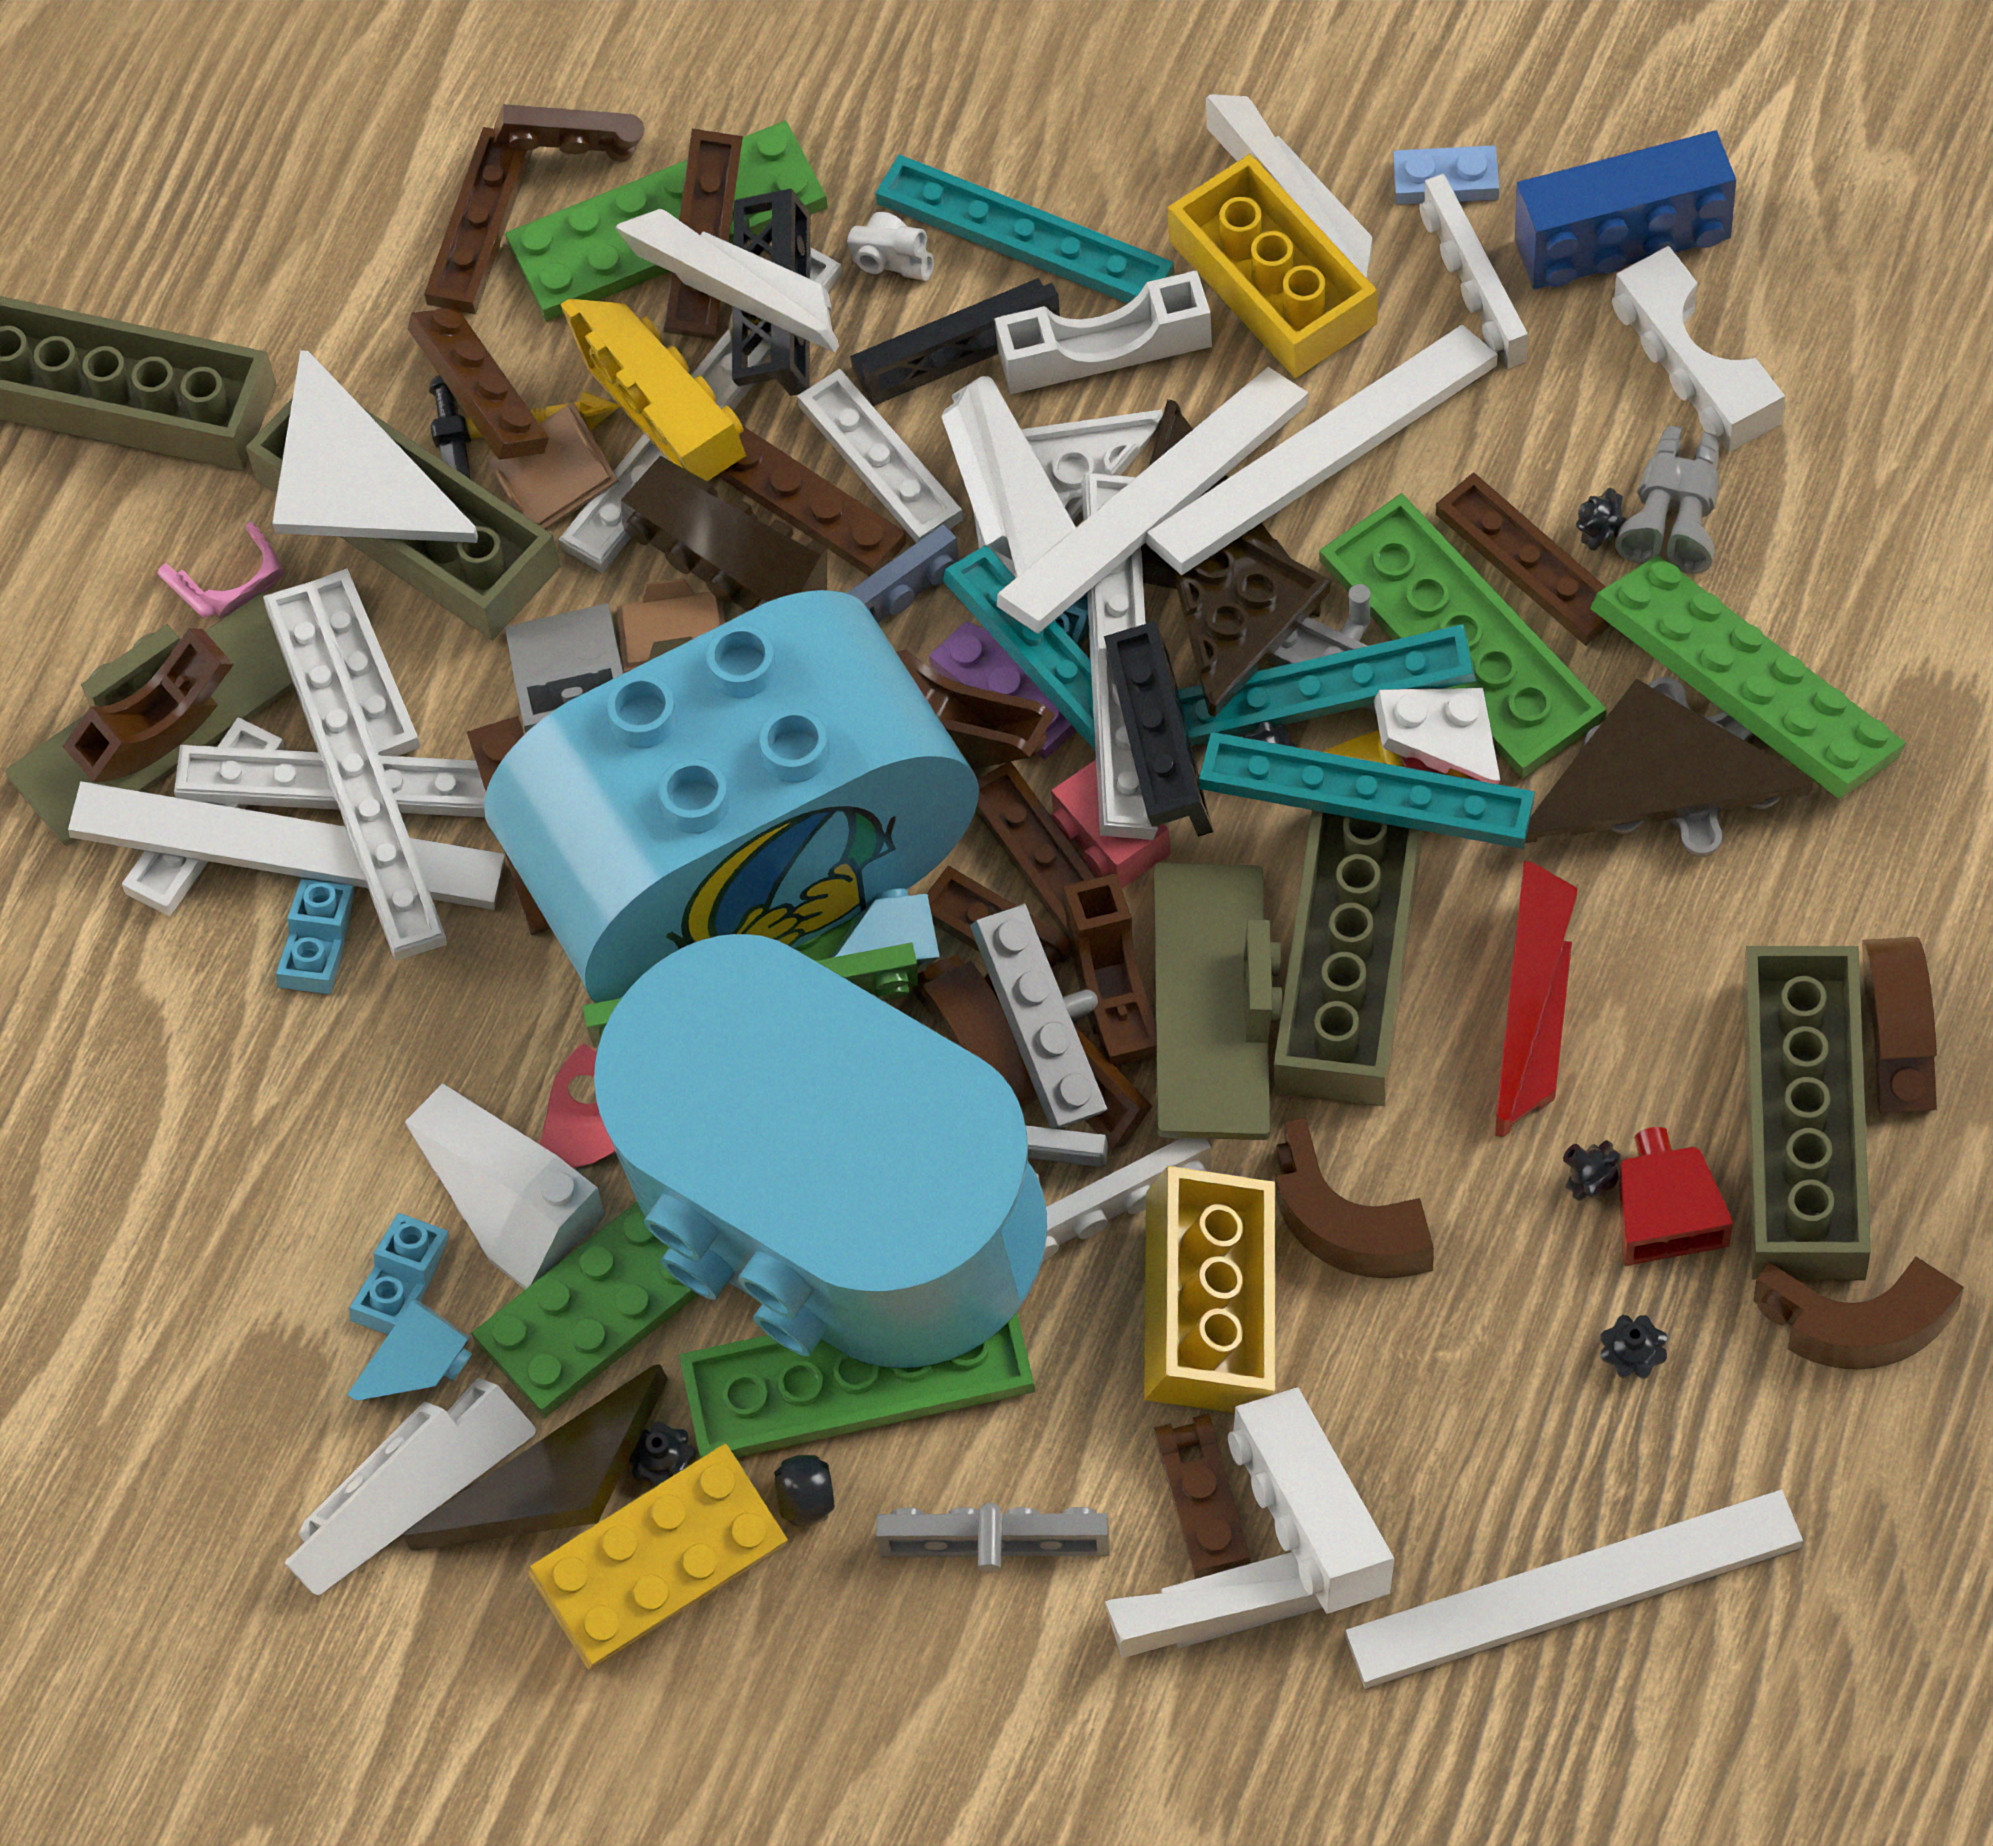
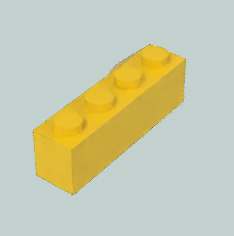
[560,299,746,481]

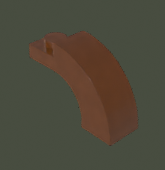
[62,628,234,782]
[1063,873,1156,1067]
[1862,937,1937,1113]
[912,954,1038,1108]

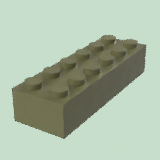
[0,296,277,471]
[246,398,560,641]
[1274,810,1424,1106]
[1743,946,1871,1280]

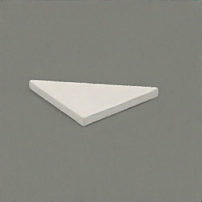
[272,350,478,543]
[972,410,1163,578]

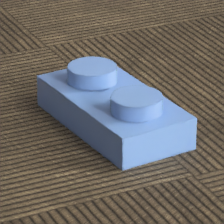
[1393,145,1499,205]

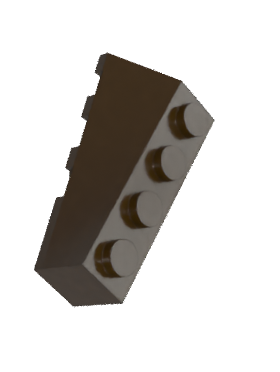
[621,456,828,612]

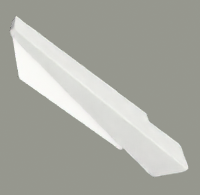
[1206,94,1372,278]
[615,209,839,352]
[941,376,1076,576]
[285,1378,536,1595]
[1105,1552,1323,1659]

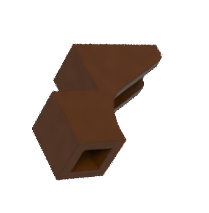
[896,649,1055,770]

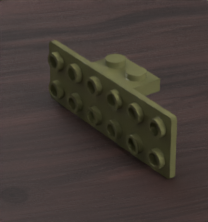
[5,593,294,846]
[1153,862,1282,1140]

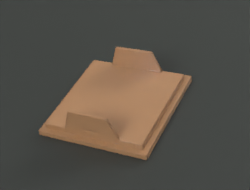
[487,402,619,530]
[617,578,725,673]

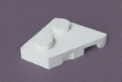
[1374,688,1500,784]

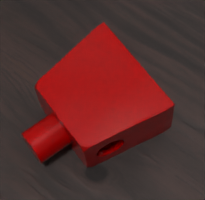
[1619,1127,1733,1266]

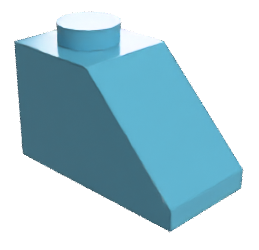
[829,889,940,971]
[347,1299,472,1401]

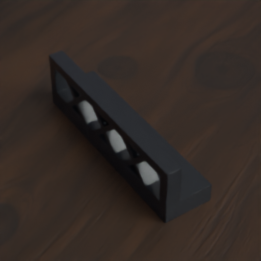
[732,188,811,396]
[850,278,1060,406]
[1104,621,1213,837]

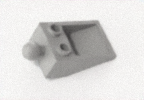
[505,603,624,733]

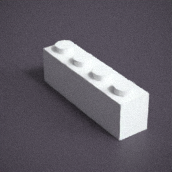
[1228,1387,1394,1614]

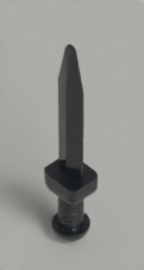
[429,375,471,480]

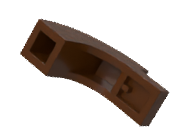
[1275,1117,1434,1278]
[1753,1256,1964,1369]

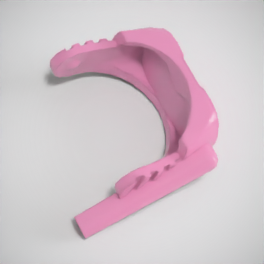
[158,521,285,619]

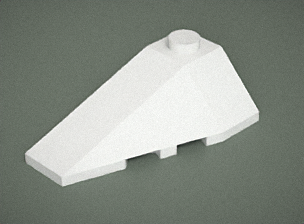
[405,1083,605,1290]

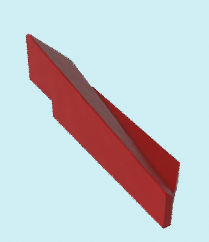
[1495,861,1578,1137]

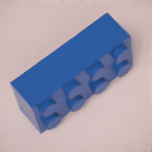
[1514,130,1737,290]

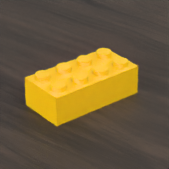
[1168,154,1378,379]
[1144,1166,1275,1413]
[528,1443,788,1671]

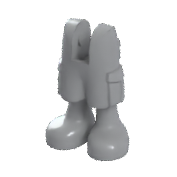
[1615,425,1720,574]

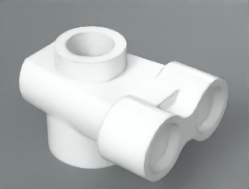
[847,212,934,281]

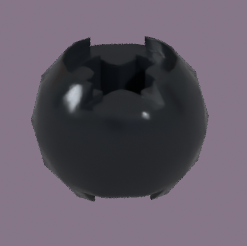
[774,1454,835,1526]

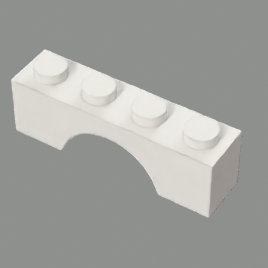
[1612,246,1785,452]
[995,270,1212,394]

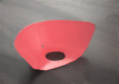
[540,1043,615,1168]

